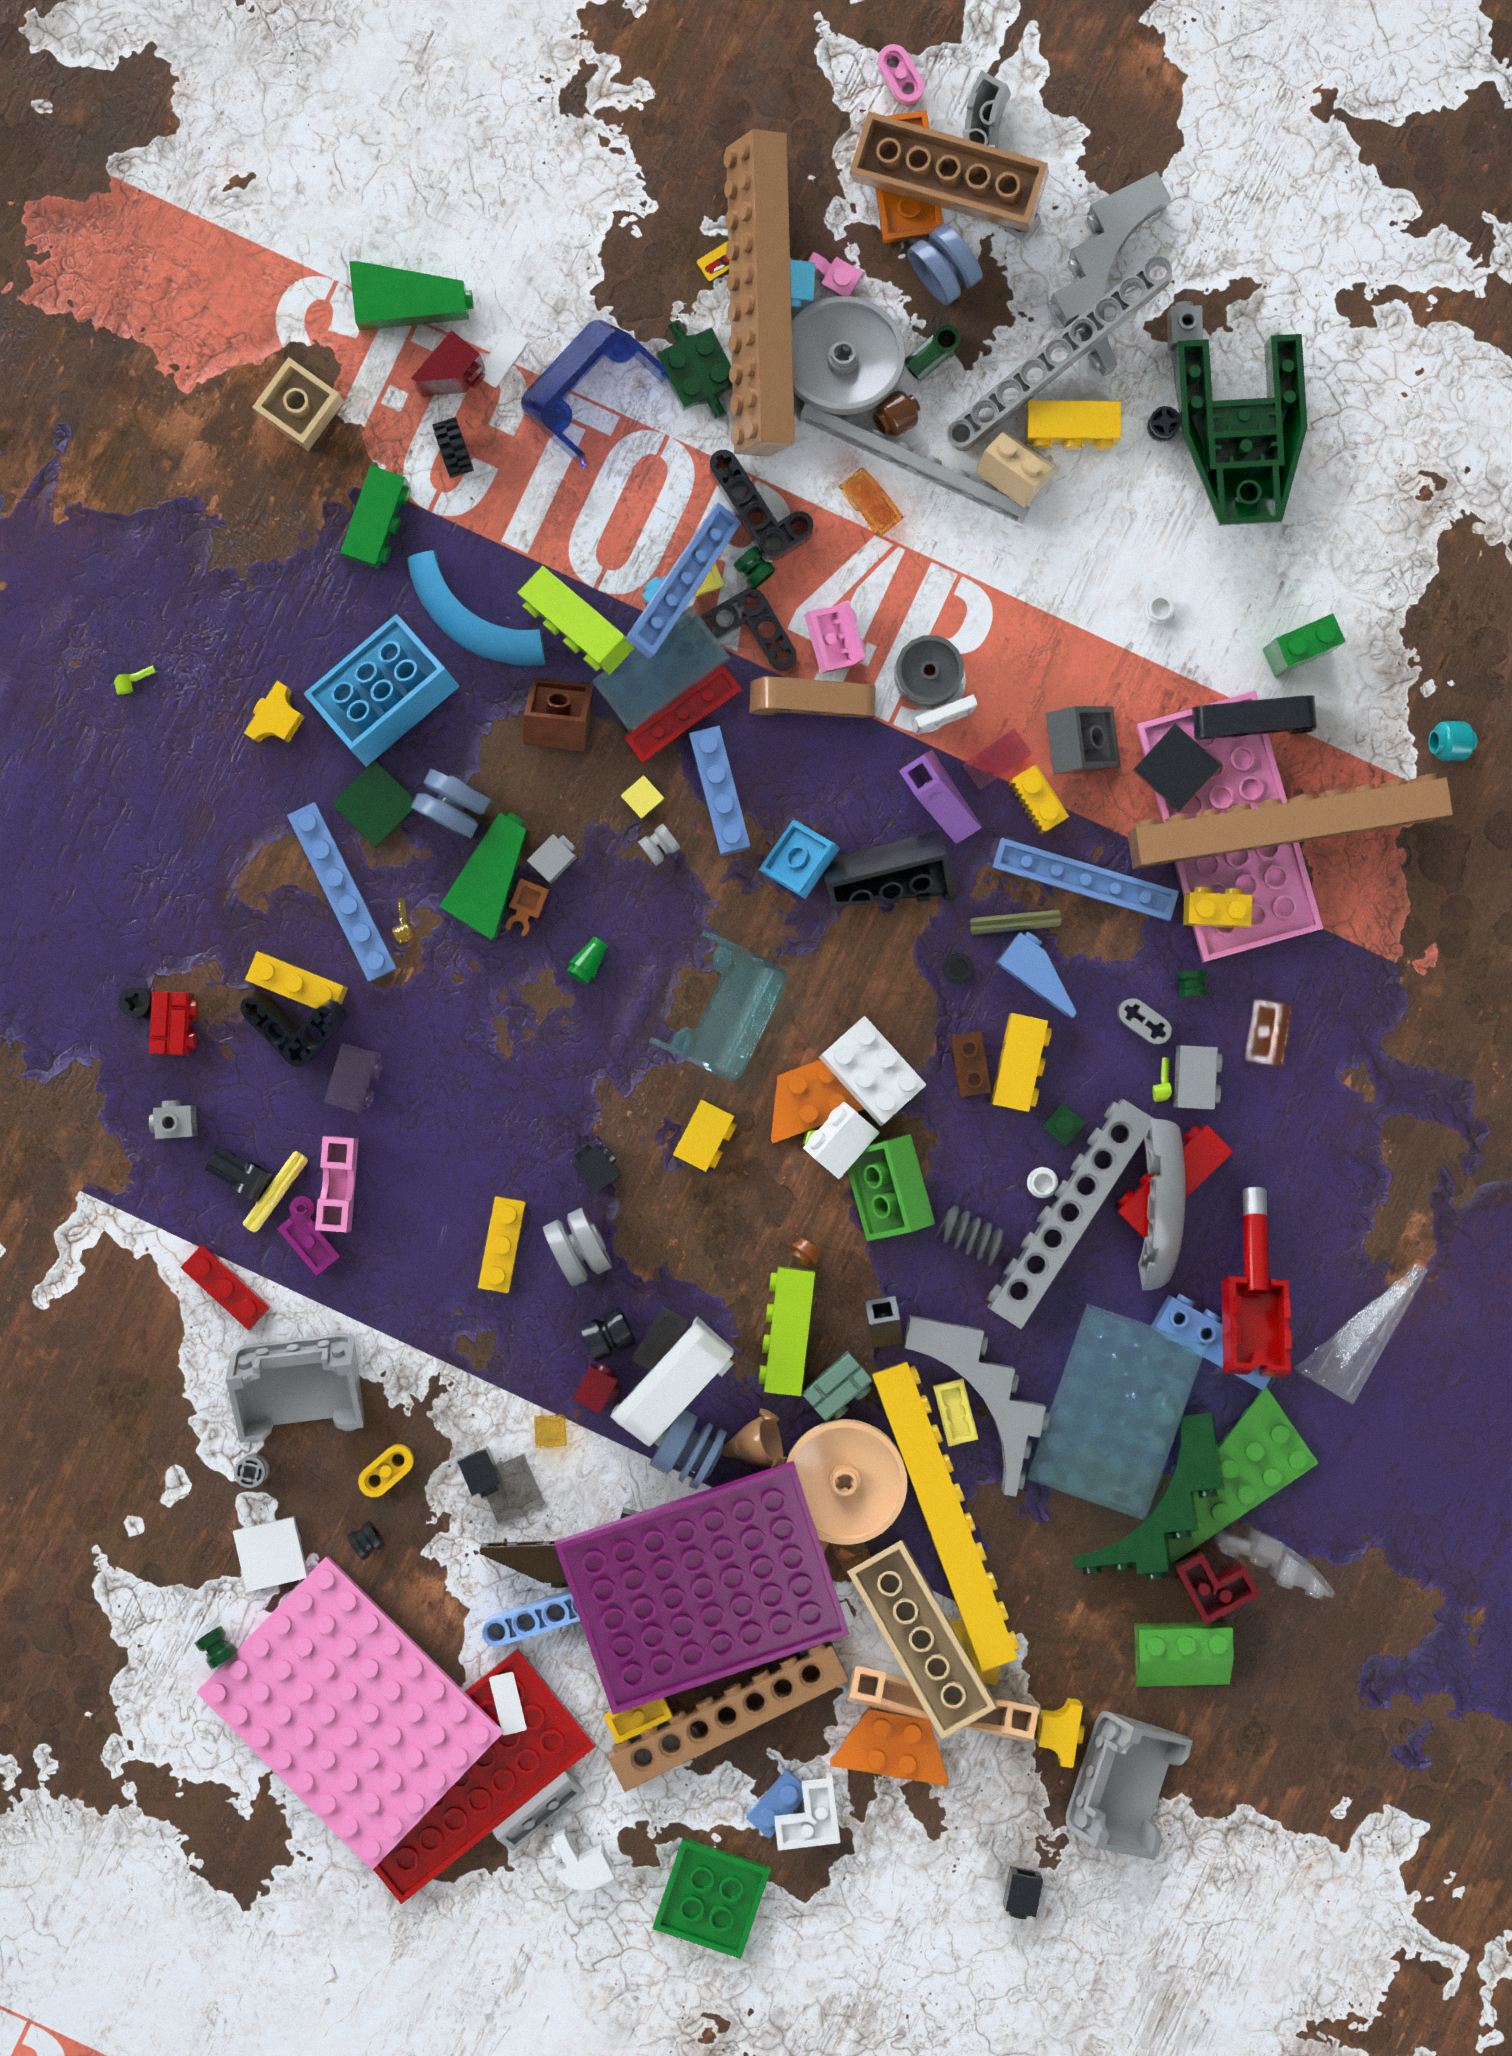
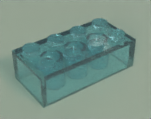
[592,605,731,732]

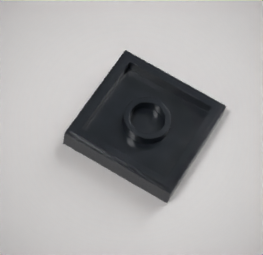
[1133,723,1221,812]

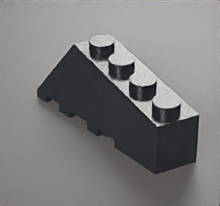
[822,831,955,907]

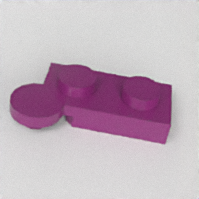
[277,1196,342,1276]

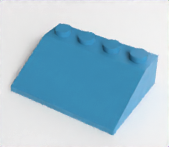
[303,613,460,767]

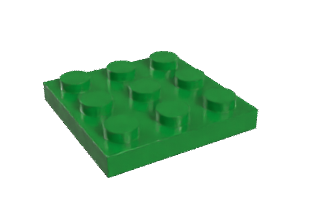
[652,1837,771,1959]

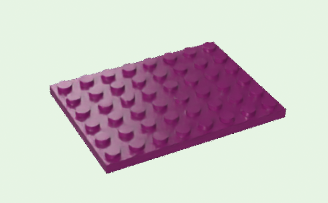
[554,1461,850,1715]

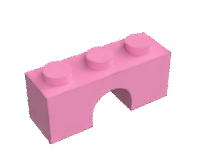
[315,1136,359,1232]

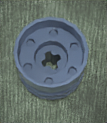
[649,1409,727,1490]

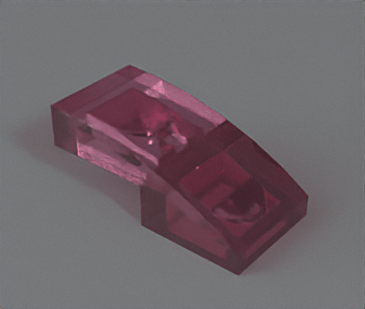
[962,728,1033,790]

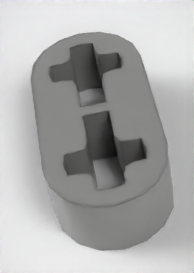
[1117,998,1172,1045]

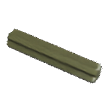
[970,910,1061,935]

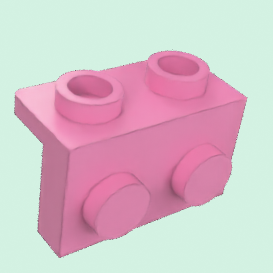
[804,601,866,674]

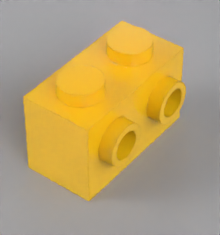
[1183,887,1253,928]

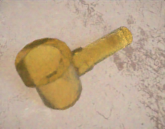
[392,898,413,944]

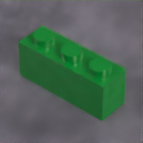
[340,465,411,570]

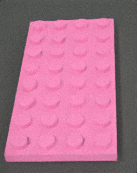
[1135,691,1323,962]

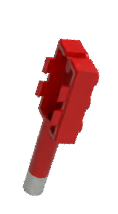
[1222,1187,1292,1377]

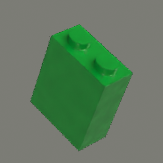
[1262,613,1346,677]

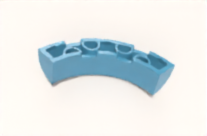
[407,550,546,667]

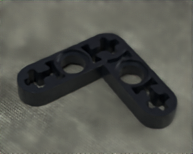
[685,588,796,671]
[240,992,346,1067]

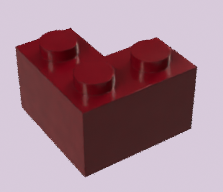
[1172,1549,1261,1625]

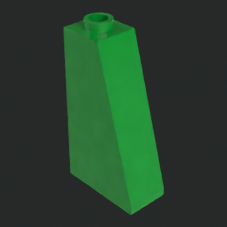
[349,261,474,331]
[439,812,528,941]

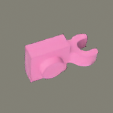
[808,252,863,296]

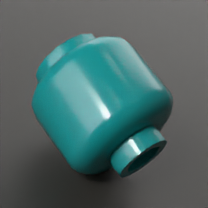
[1428,721,1478,761]

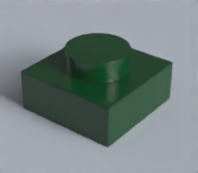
[1041,1103,1085,1146]

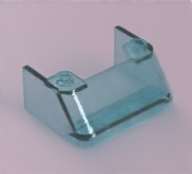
[649,929,787,1081]

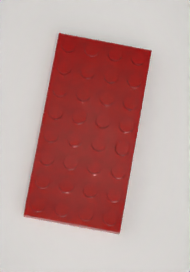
[373,1648,596,1904]

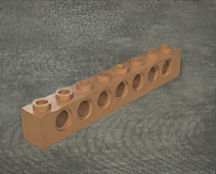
[608,1642,849,1792]

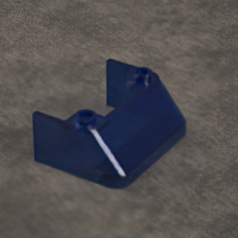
[521,320,666,468]

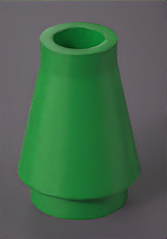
[567,937,608,984]

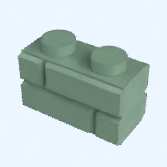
[802,1351,873,1422]

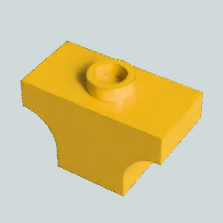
[244,681,305,743]
[1036,1698,1084,1768]

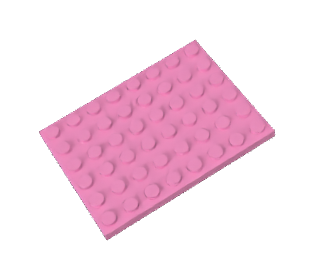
[196,1556,504,1870]

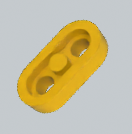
[358,1444,414,1497]

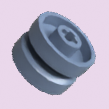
[907,223,983,306]
[410,769,491,839]

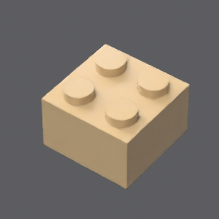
[252,357,344,451]

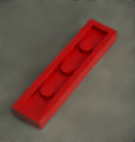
[624,664,742,763]

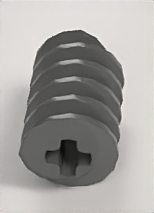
[935,1205,1004,1267]

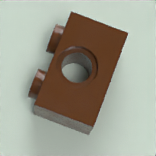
[948,1031,991,1097]

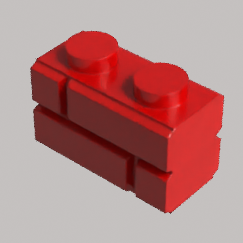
[149,991,199,1055]

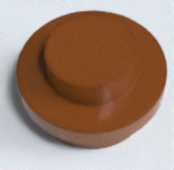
[790,1238,820,1266]

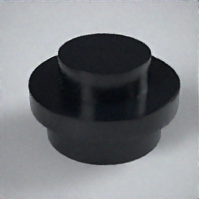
[943,953,974,984]

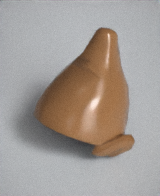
[721,1408,788,1468]

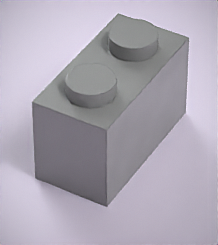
[1173,1045,1222,1109]

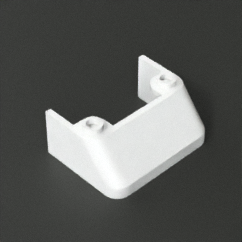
[610,1317,734,1447]

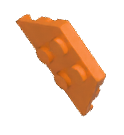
[771,1060,864,1144]
[830,1707,949,1786]

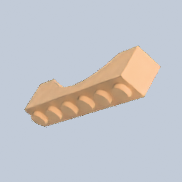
[846,1666,1039,1743]

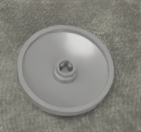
[792,296,905,415]

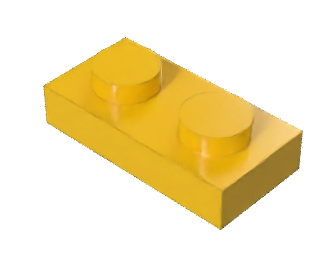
[604,1697,673,1744]

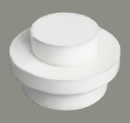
[1144,593,1175,625]
[1027,1167,1058,1198]

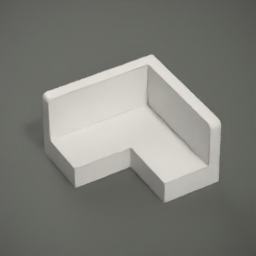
[774,1772,840,1851]

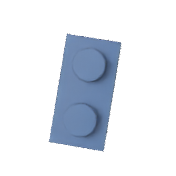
[746,1769,804,1838]

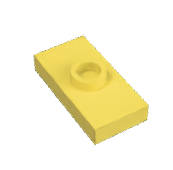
[933,1378,978,1447]

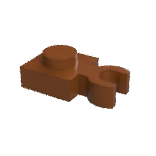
[506,878,550,937]

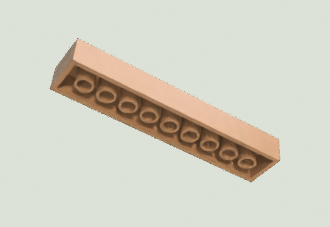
[724,129,795,457]
[1127,773,1453,869]

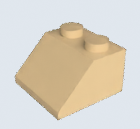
[975,432,1060,509]

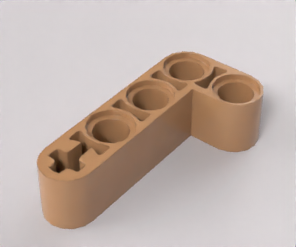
[749,677,876,718]

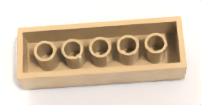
[847,1539,997,1740]

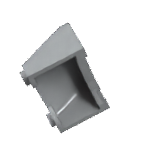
[226,1333,365,1443]
[1066,1711,1193,1860]

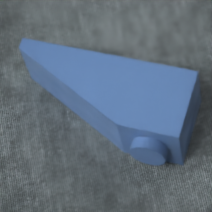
[996,932,1077,1018]

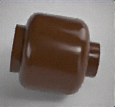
[873,390,920,437]

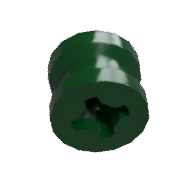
[1175,970,1209,997]

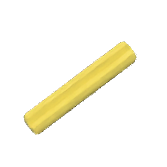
[243,1151,308,1233]

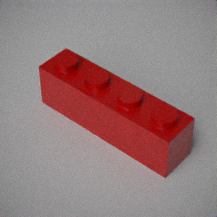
[1115,1125,1233,1238]

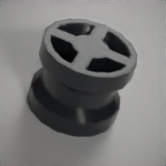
[1147,406,1181,442]
[118,987,152,1018]
[347,1520,385,1560]

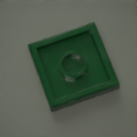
[332,760,414,848]

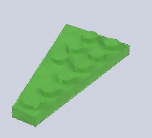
[1168,1387,1319,1564]

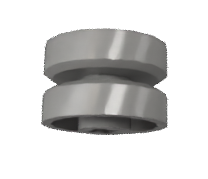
[543,1207,613,1287]

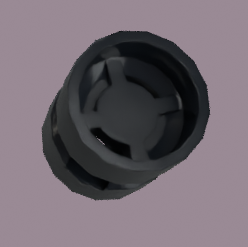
[580,1307,636,1362]

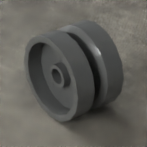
[894,635,964,708]

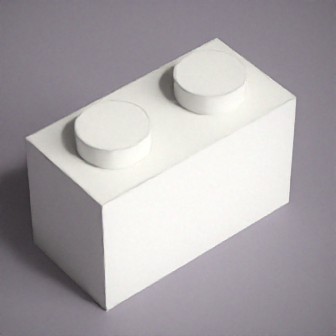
[803,1101,880,1179]

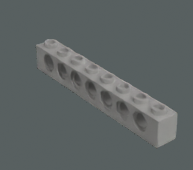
[987,1099,1154,1329]

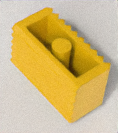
[1009,764,1069,834]

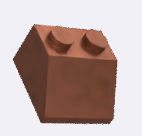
[523,677,593,751]

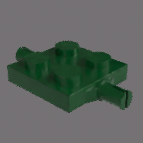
[656,320,732,419]

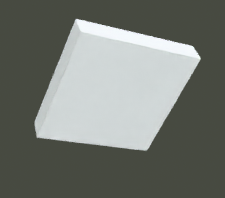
[912,694,978,735]
[233,1516,308,1592]

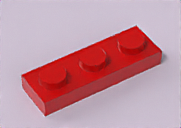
[180,1244,271,1331]

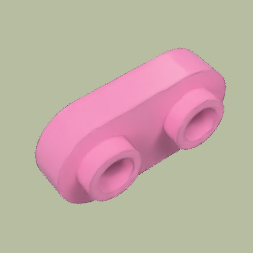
[877,44,924,105]

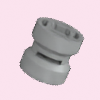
[638,823,681,866]
[234,1453,270,1488]

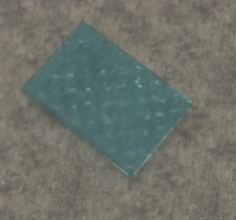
[1027,1304,1206,1520]

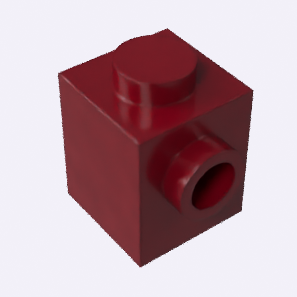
[572,1362,620,1414]

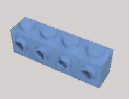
[1151,1294,1271,1391]

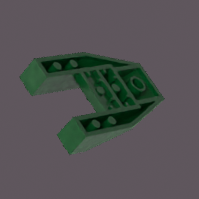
[1172,334,1308,526]

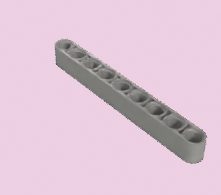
[947,256,1172,451]

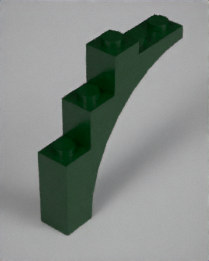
[1073,1413,1225,1581]

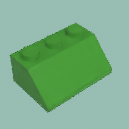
[847,1134,935,1241]
[1134,1621,1234,1687]

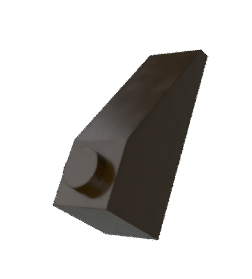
[480,1540,569,1588]

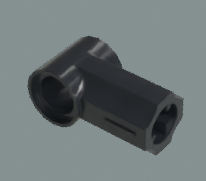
[205,1147,272,1202]

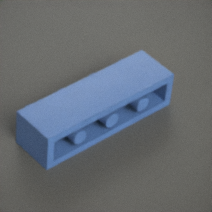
[689,726,750,856]

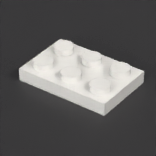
[819,1016,926,1126]

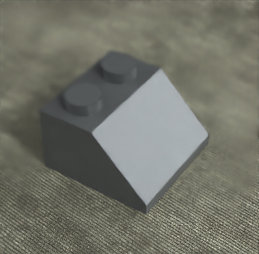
[1046,706,1121,774]

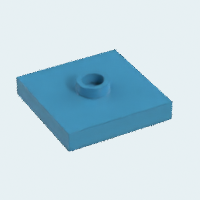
[758,819,840,899]

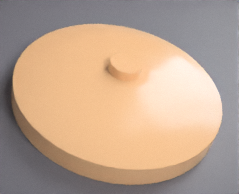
[786,1419,907,1545]

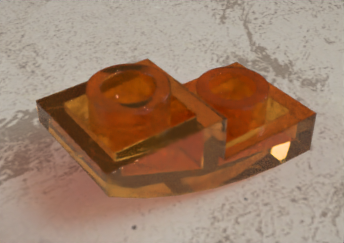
[838,467,904,537]

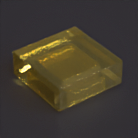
[534,1414,567,1448]

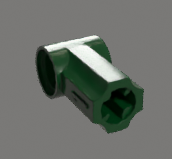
[904,324,961,382]

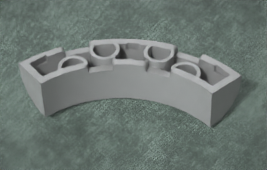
[963,70,1042,243]
[1138,1119,1186,1291]

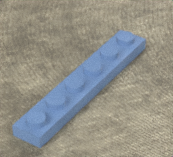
[625,502,742,659]
[287,802,398,982]
[992,837,1179,921]

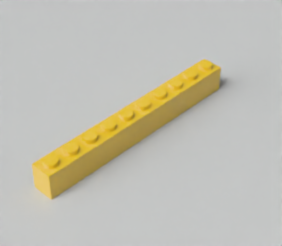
[871,1361,1020,1672]

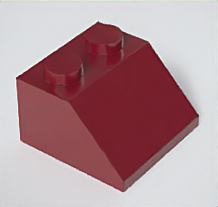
[411,330,486,396]

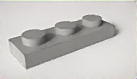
[492,1771,585,1851]

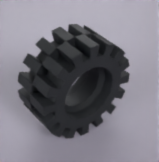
[432,417,474,478]

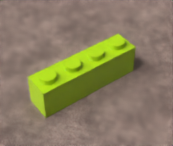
[517,565,634,675]
[758,1266,815,1396]

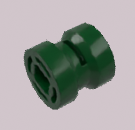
[733,546,776,589]
[194,1625,237,1669]

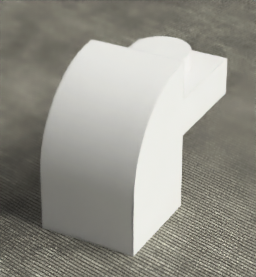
[551,1826,616,1891]

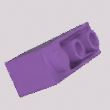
[899,750,982,844]

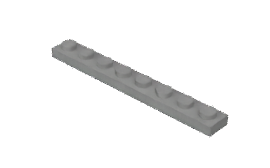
[800,403,1030,524]

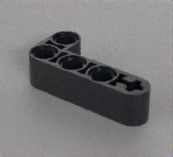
[710,450,813,561]
[1192,695,1317,740]

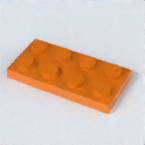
[875,110,943,243]

